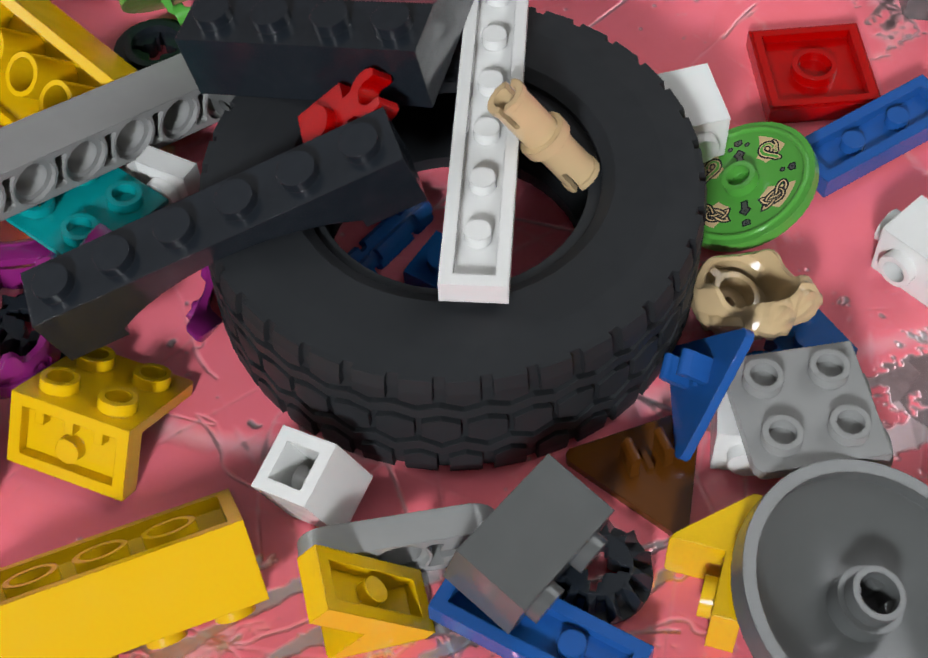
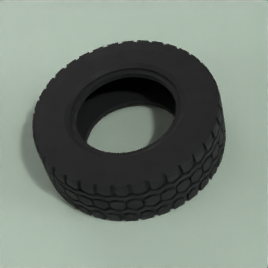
[199,7,707,471]

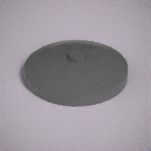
[731,459,928,658]

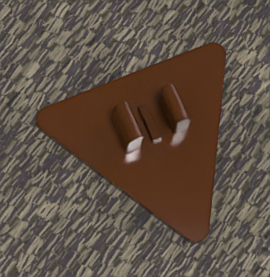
[566,415,697,536]

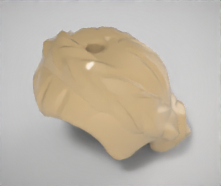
[691,249,823,341]

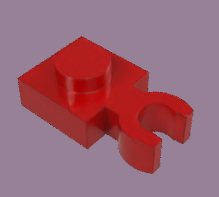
[298,68,399,143]

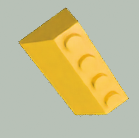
[0,0,138,126]
[0,488,269,658]

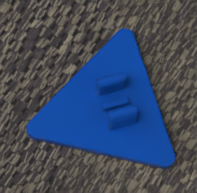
[659,328,755,462]

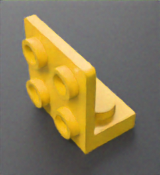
[7,346,193,501]

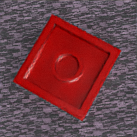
[746,23,881,124]

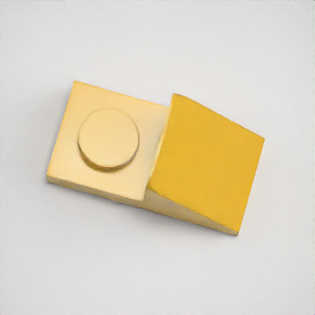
[664,494,763,653]
[297,544,436,658]

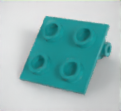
[5,168,169,256]

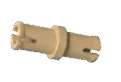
[487,78,600,193]

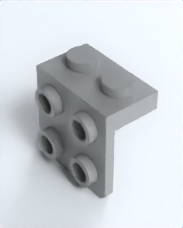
[727,341,893,480]

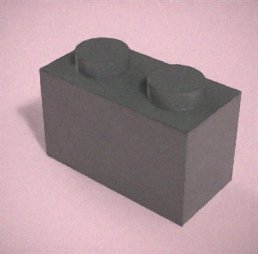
[443,453,614,635]

